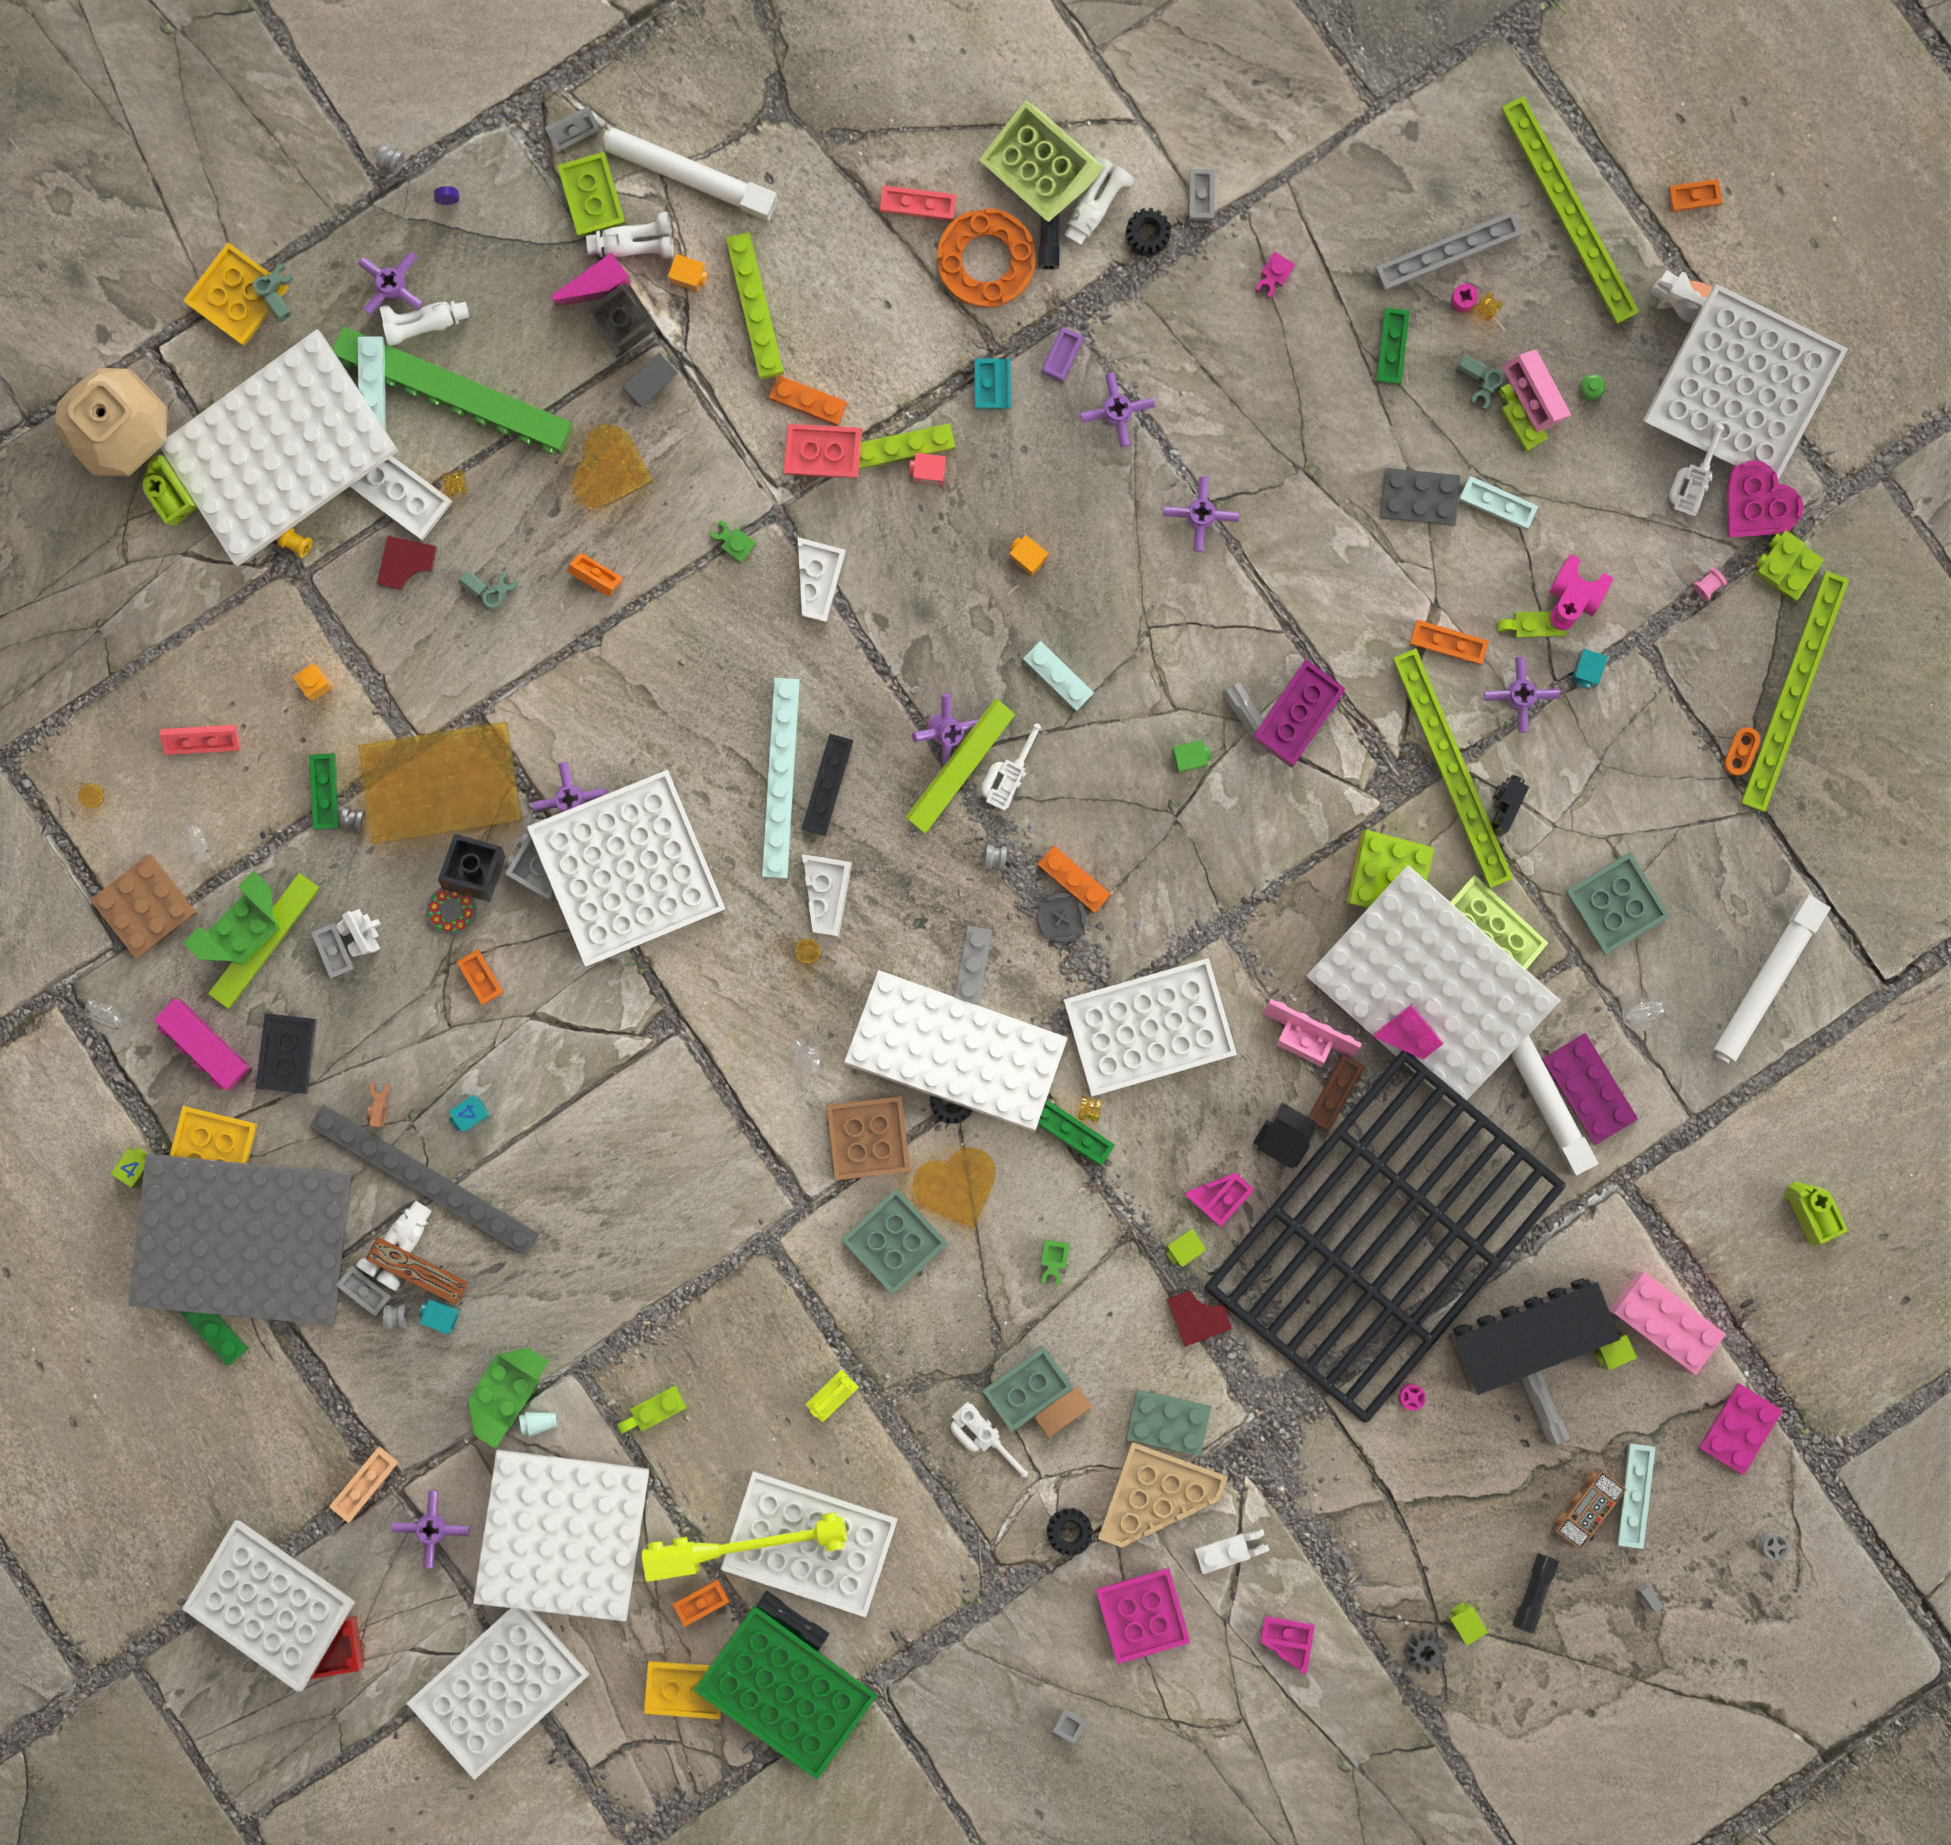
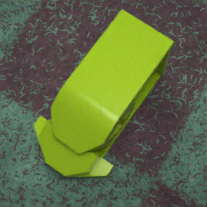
[143,455,198,526]
[1784,1181,1848,1246]

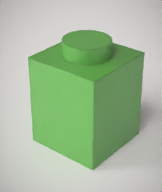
[1172,740,1211,774]

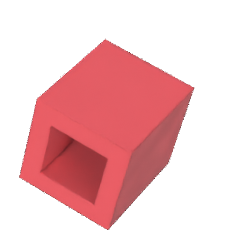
[909,453,946,486]

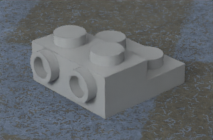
[503,833,554,900]

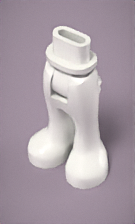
[1064,156,1135,245]
[586,211,673,259]
[380,300,469,346]
[356,1200,432,1291]

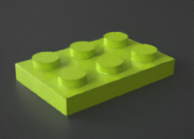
[557,152,626,238]

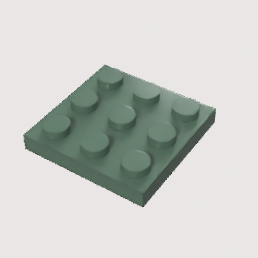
[1565,852,1670,955]
[841,1188,948,1295]

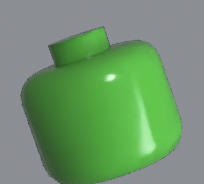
[1579,374,1605,401]

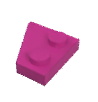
[1373,1003,1444,1060]
[1184,1172,1255,1227]
[1260,1615,1315,1674]

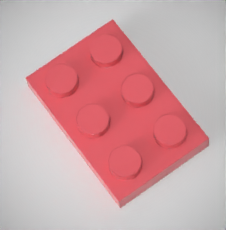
[783,424,863,479]

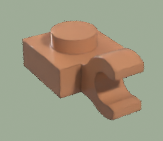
[367,1083,390,1127]

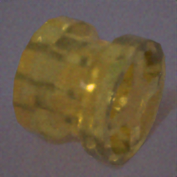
[1474,291,1505,322]
[442,469,468,498]
[795,939,821,965]
[1078,1095,1103,1123]

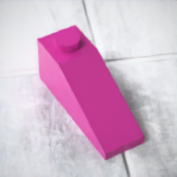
[551,253,631,306]

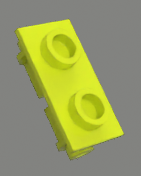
[805,1369,859,1423]

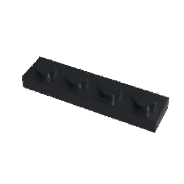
[802,733,854,837]

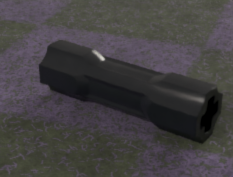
[1038,212,1061,270]
[1513,1553,1560,1634]
[756,1590,829,1651]

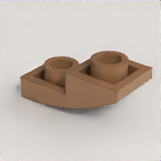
[1033,1386,1092,1439]

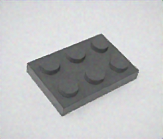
[1380,468,1460,526]

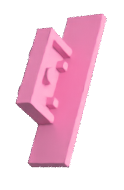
[1263,999,1362,1067]

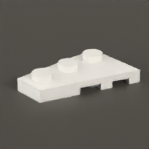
[798,537,846,623]
[802,854,852,937]

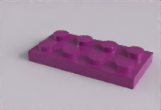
[1251,659,1346,768]
[1542,1033,1638,1145]

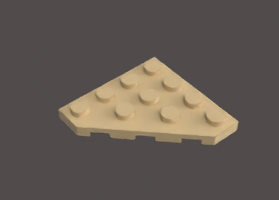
[1098,1442,1228,1547]

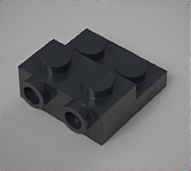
[1491,775,1530,837]

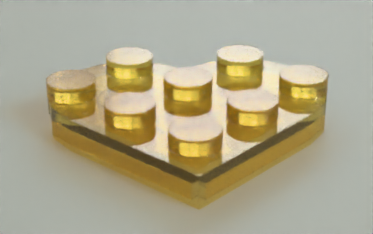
[573,424,654,508]
[912,1147,996,1229]

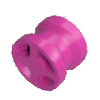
[1451,283,1478,313]
[1398,1384,1426,1411]

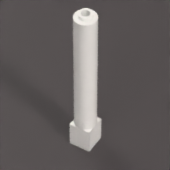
[602,128,778,222]
[1713,895,1831,1064]
[1511,1035,1598,1176]

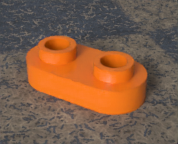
[1724,727,1760,776]

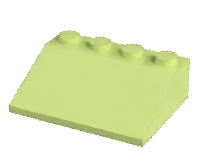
[979,101,1104,222]
[1449,875,1548,969]

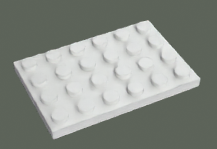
[1064,958,1237,1097]
[721,1471,898,1617]
[182,1520,355,1692]
[407,1608,590,1780]

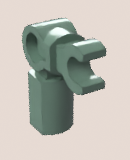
[253,264,293,323]
[1456,354,1503,410]
[458,570,518,611]

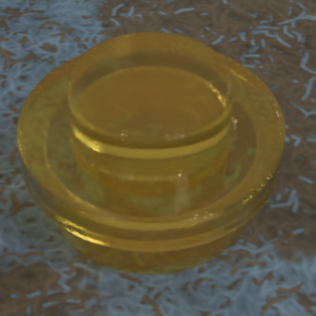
[78,783,104,808]

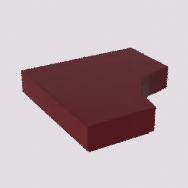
[377,536,437,590]
[1166,1290,1232,1347]

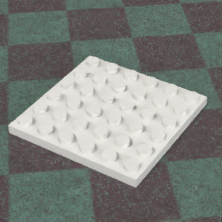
[1643,283,1848,480]
[527,770,725,967]
[474,1450,649,1621]

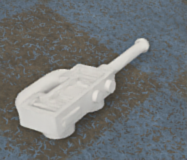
[1669,424,1724,516]
[981,723,1041,811]
[950,1401,1028,1478]

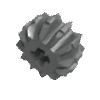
[1404,1629,1448,1674]

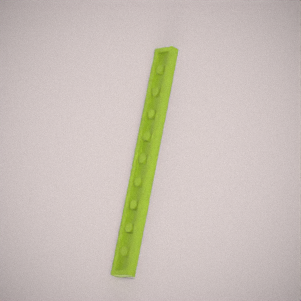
[1501,96,1639,325]
[1740,571,1850,813]
[1392,649,1514,889]

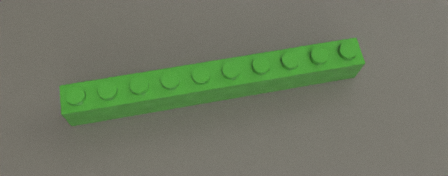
[332,326,574,455]

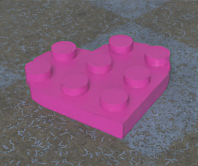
[1727,460,1804,537]

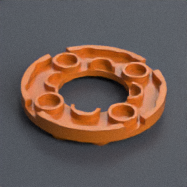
[937,208,1036,308]

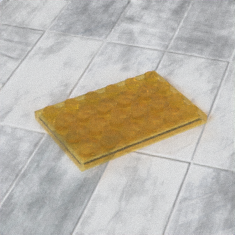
[358,721,523,845]

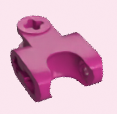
[1549,554,1613,630]

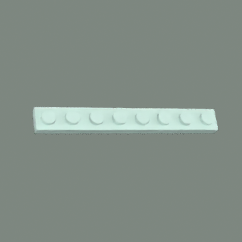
[762,678,800,879]

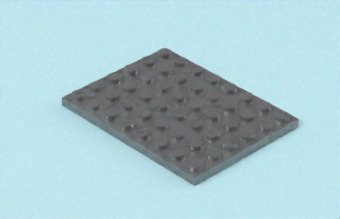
[128,1153,352,1325]

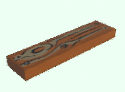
[365,1237,468,1305]

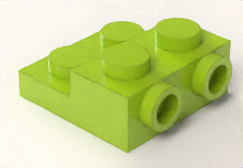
[1754,530,1825,602]

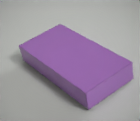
[1041,327,1084,383]

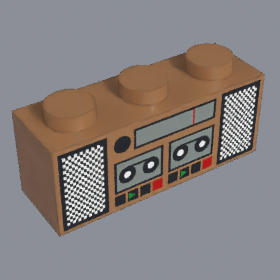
[1552,1468,1627,1550]

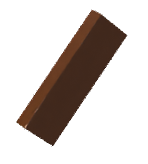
[1308,1054,1365,1132]

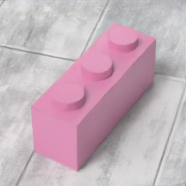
[1502,350,1571,432]

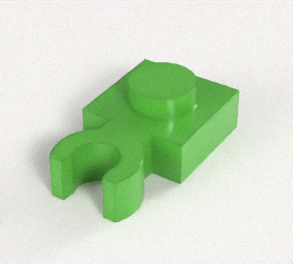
[710,520,756,563]
[1041,1239,1070,1286]

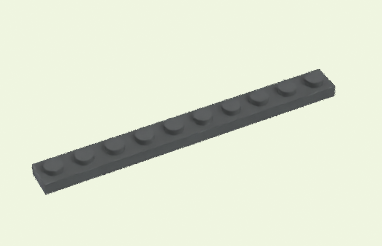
[310,1105,540,1255]

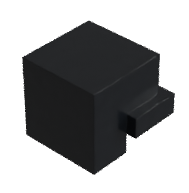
[1253,1102,1317,1169]

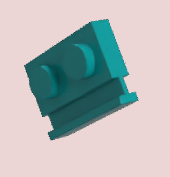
[975,358,1011,410]

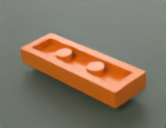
[769,375,847,426]
[1409,620,1489,666]
[1038,846,1111,914]

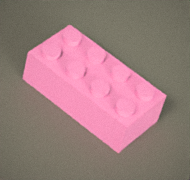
[1609,1271,1726,1375]

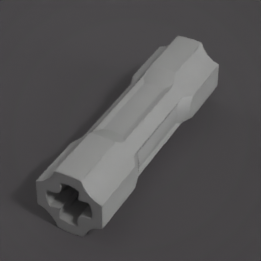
[1222,682,1270,756]
[1520,1371,1570,1447]

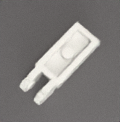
[1194,1529,1269,1574]

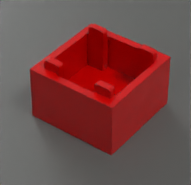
[309,1616,364,1680]

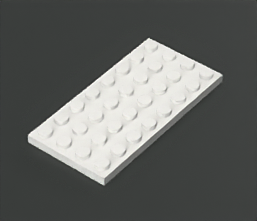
[844,970,1068,1132]

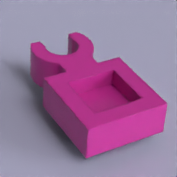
[1255,251,1295,299]

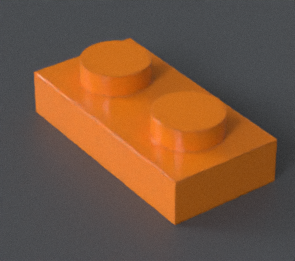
[1668,179,1723,213]
[567,553,623,597]
[456,949,505,1005]
[672,1579,730,1627]

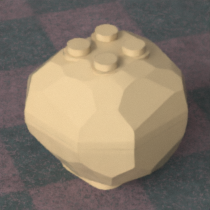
[55,368,168,476]

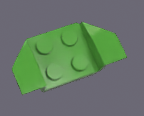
[183,871,280,965]
[469,1348,549,1449]

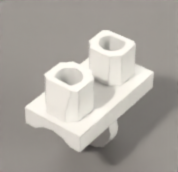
[336,909,381,957]

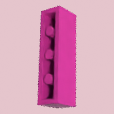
[154,998,252,1090]

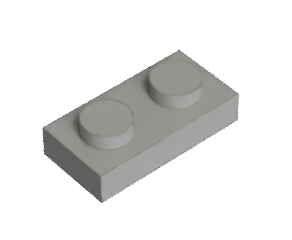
[544,106,600,152]
[1189,169,1215,221]
[311,923,355,979]
[336,1265,393,1317]

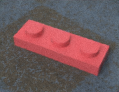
[880,185,957,221]
[160,725,241,755]

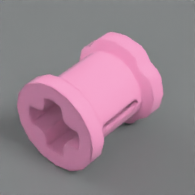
[1693,567,1727,601]

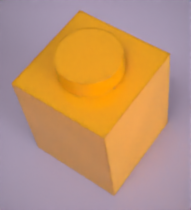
[668,254,708,293]
[1009,534,1049,576]
[293,663,333,701]

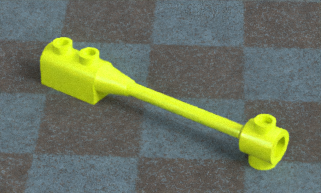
[642,1512,847,1582]

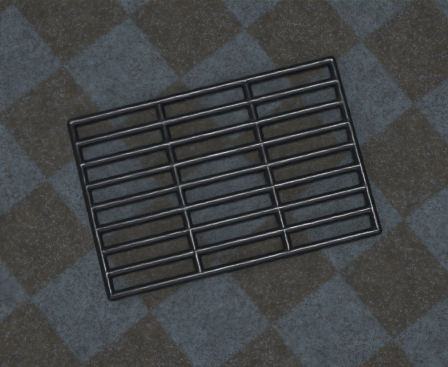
[1205,1050,1566,1423]

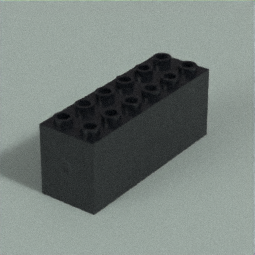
[1448,1278,1621,1395]

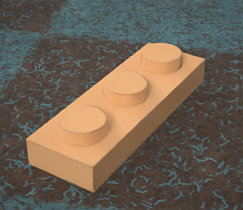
[329,1446,399,1523]

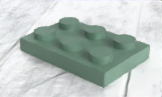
[982,1346,1073,1432]
[1126,1389,1211,1456]

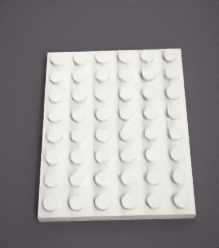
[160,329,398,566]
[1307,865,1560,1107]

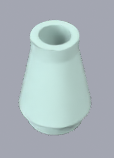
[519,1412,557,1437]

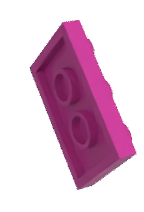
[1698,1383,1783,1475]

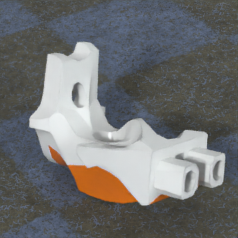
[1650,270,1712,323]

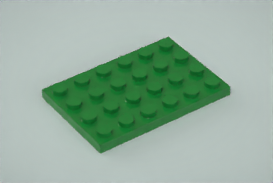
[693,1605,878,1780]

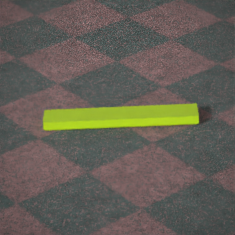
[905,698,1015,834]
[208,873,321,1009]

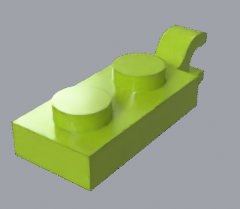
[1498,383,1549,452]
[1497,611,1566,638]
[617,1385,687,1434]

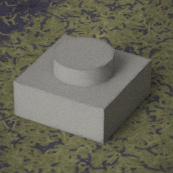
[1636,1583,1664,1613]
[1052,1708,1087,1745]

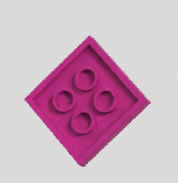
[1096,1567,1191,1664]

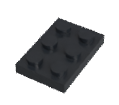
[256,1013,317,1094]

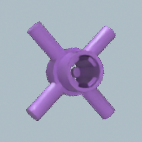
[358,251,423,315]
[1080,373,1155,448]
[1163,476,1239,552]
[1484,657,1560,733]
[912,693,979,767]
[532,762,608,812]
[392,1490,470,1568]

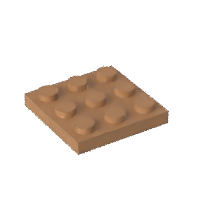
[90,853,197,959]
[826,1096,910,1180]

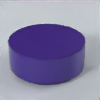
[434,186,459,205]

